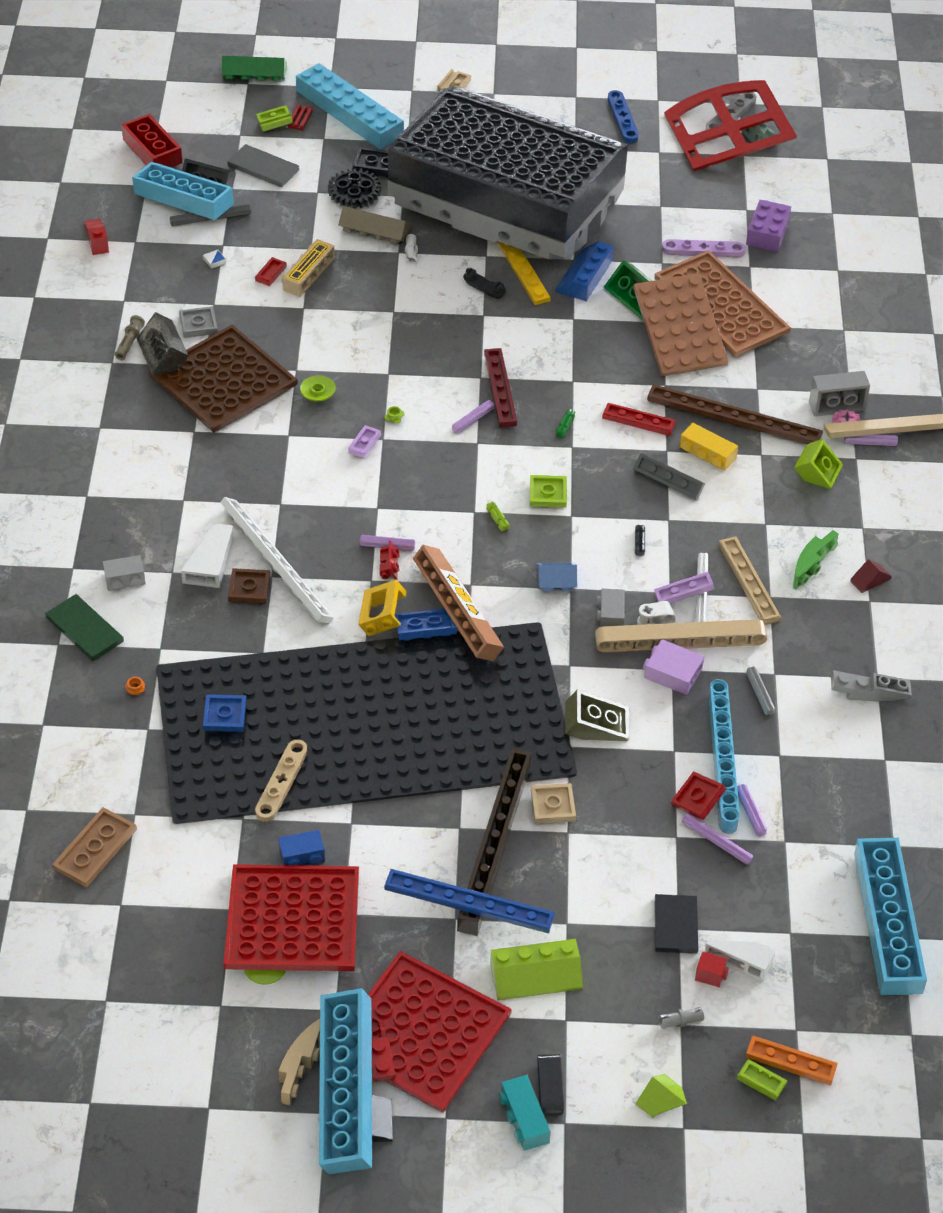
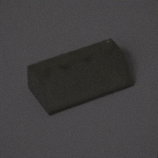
[137,312,188,376]

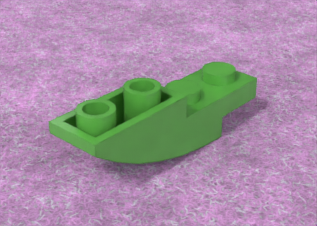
[793,530,839,590]

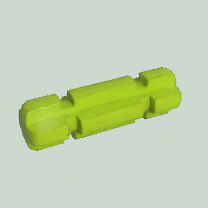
[486,501,510,532]

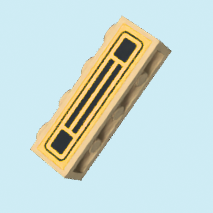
[281,239,335,297]

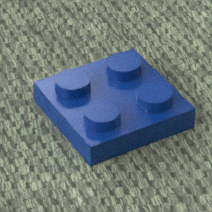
[203,695,246,732]

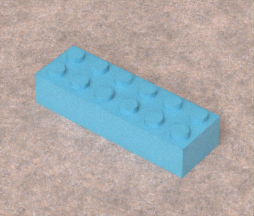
[132,162,234,220]

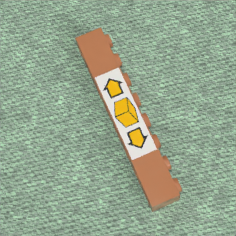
[413,545,504,661]

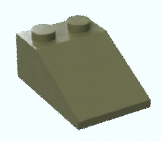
[565,689,629,741]

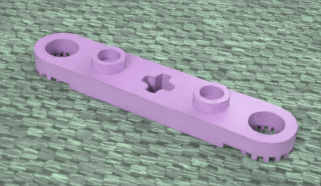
[662,239,746,258]

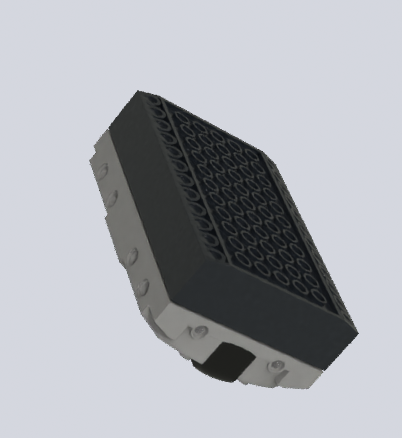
[387,85,628,259]

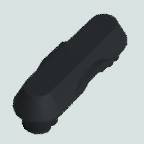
[463,268,506,299]

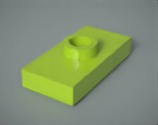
[737,1059,787,1101]

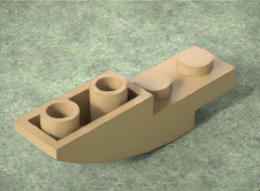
[279,1019,320,1105]

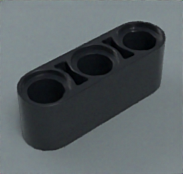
[537,1054,564,1115]

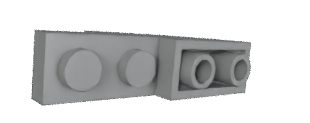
[830,670,912,701]

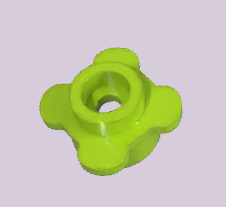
[384,406,405,423]

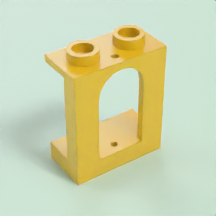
[358,580,407,636]

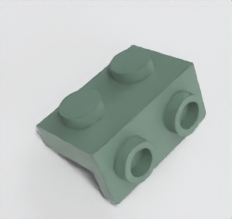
[742,123,776,142]

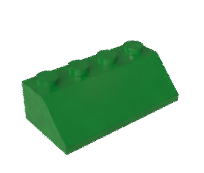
[221,56,287,81]
[604,260,652,321]

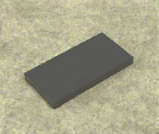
[227,144,299,187]

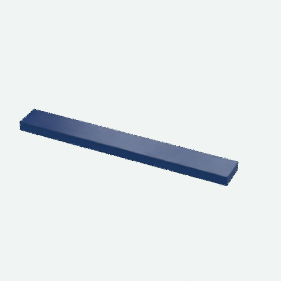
[384,869,555,934]

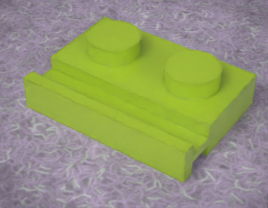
[256,105,293,132]

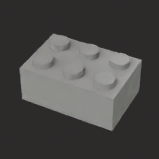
[809,371,870,416]

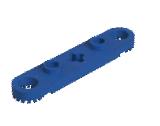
[608,90,639,144]

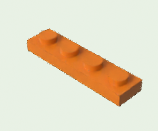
[745,1035,838,1086]

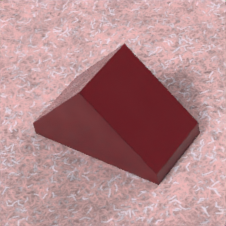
[850,559,892,593]

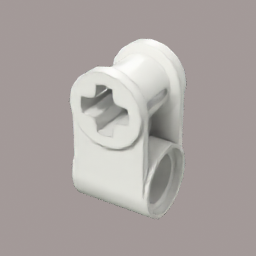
[637,601,676,625]

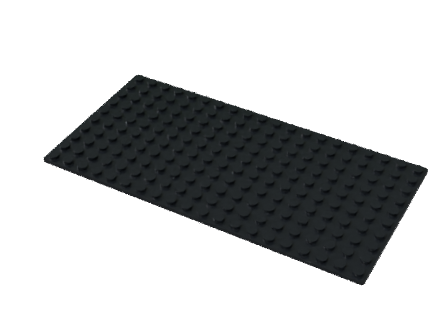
[156,622,577,824]

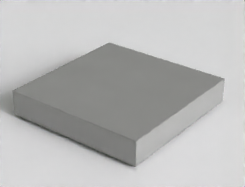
[179,306,218,338]

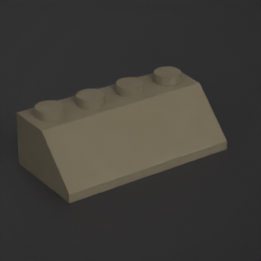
[338,206,413,244]

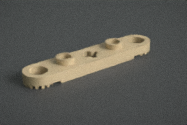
[255,740,307,822]

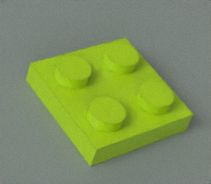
[530,475,567,508]

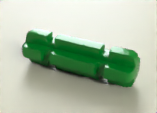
[556,409,576,438]

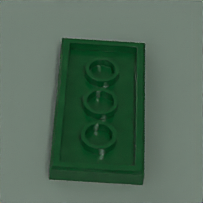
[45,594,124,661]

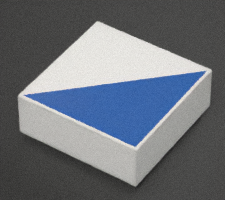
[203,250,226,269]

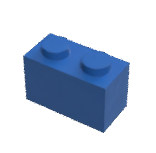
[278,830,325,865]

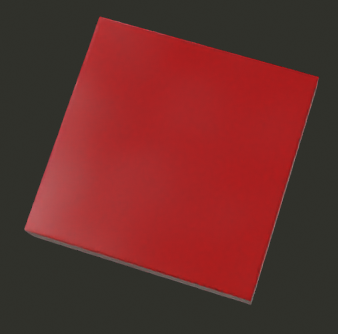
[670,771,727,820]

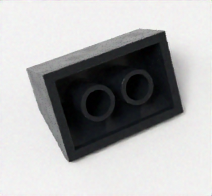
[182,158,236,187]

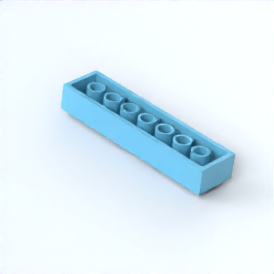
[296,63,404,150]
[854,837,927,995]
[319,988,372,1175]

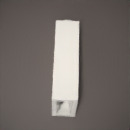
[181,523,234,588]

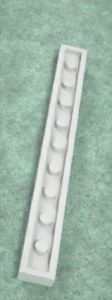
[220,497,334,624]

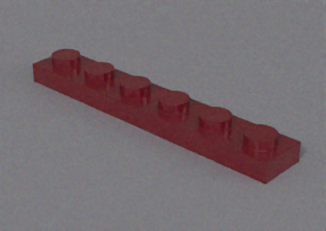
[484,348,517,428]

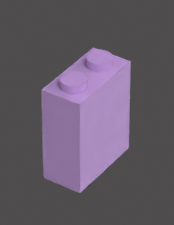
[643,639,705,695]

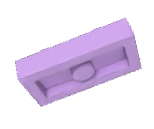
[348,425,381,459]

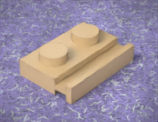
[437,69,472,91]

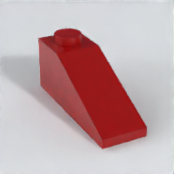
[84,218,109,255]

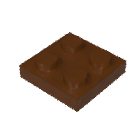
[228,568,270,604]

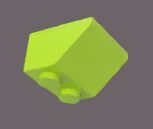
[794,439,843,489]

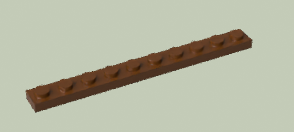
[647,384,823,444]

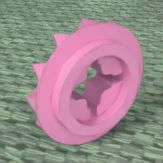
[832,409,861,423]

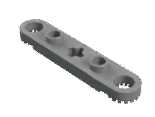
[705,92,757,130]

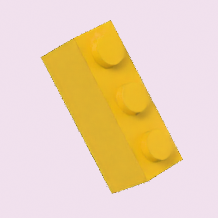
[680,423,738,471]

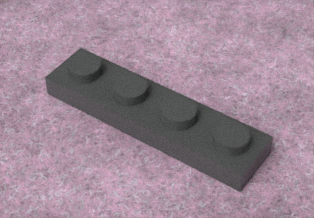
[633,453,705,500]

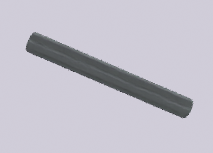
[170,204,251,226]

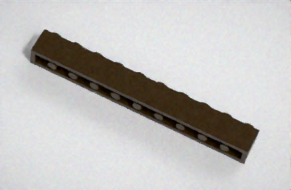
[457,748,531,936]

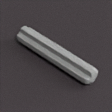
[746,666,775,716]

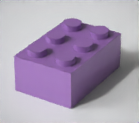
[746,199,792,252]

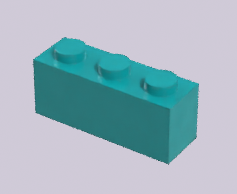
[498,1075,551,1151]

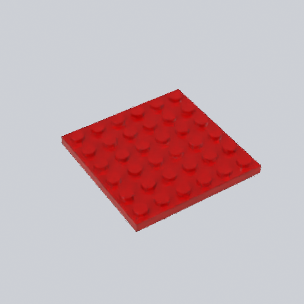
[223,864,359,972]
[368,951,512,1113]

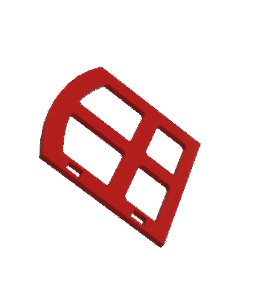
[664,80,797,171]

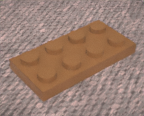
[52,807,137,888]

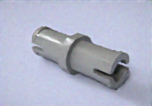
[658,1007,704,1029]

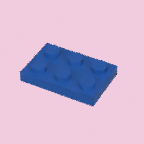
[395,608,457,640]

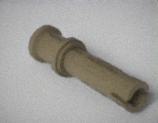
[115,315,145,361]

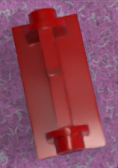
[379,541,400,580]

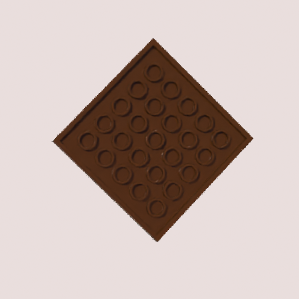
[148,324,298,433]

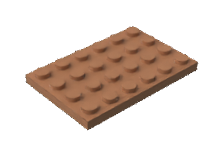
[633,273,729,377]

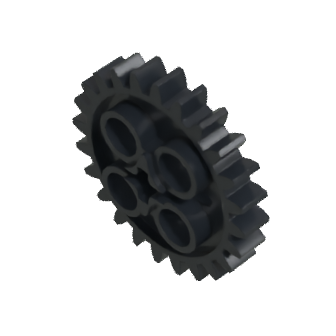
[328,168,381,209]

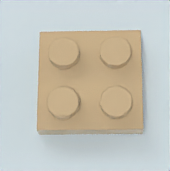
[530,783,576,824]

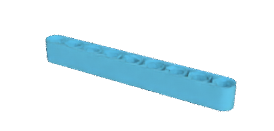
[708,679,740,834]

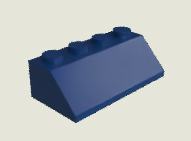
[555,241,614,302]

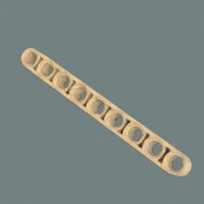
[595,619,767,652]

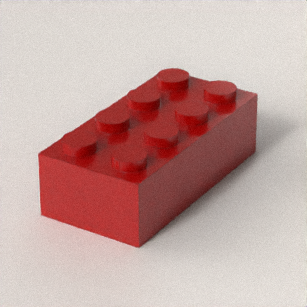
[121,114,183,168]

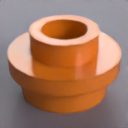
[125,677,145,695]

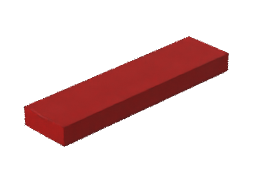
[602,403,676,436]

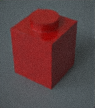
[695,951,729,988]

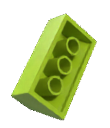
[490,939,583,1000]

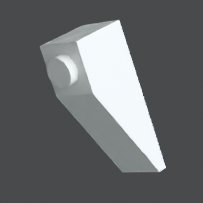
[705,940,775,982]

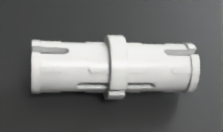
[405,234,418,264]

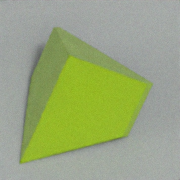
[636,1074,687,1118]

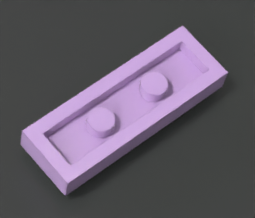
[654,572,715,604]

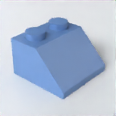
[536,563,577,592]

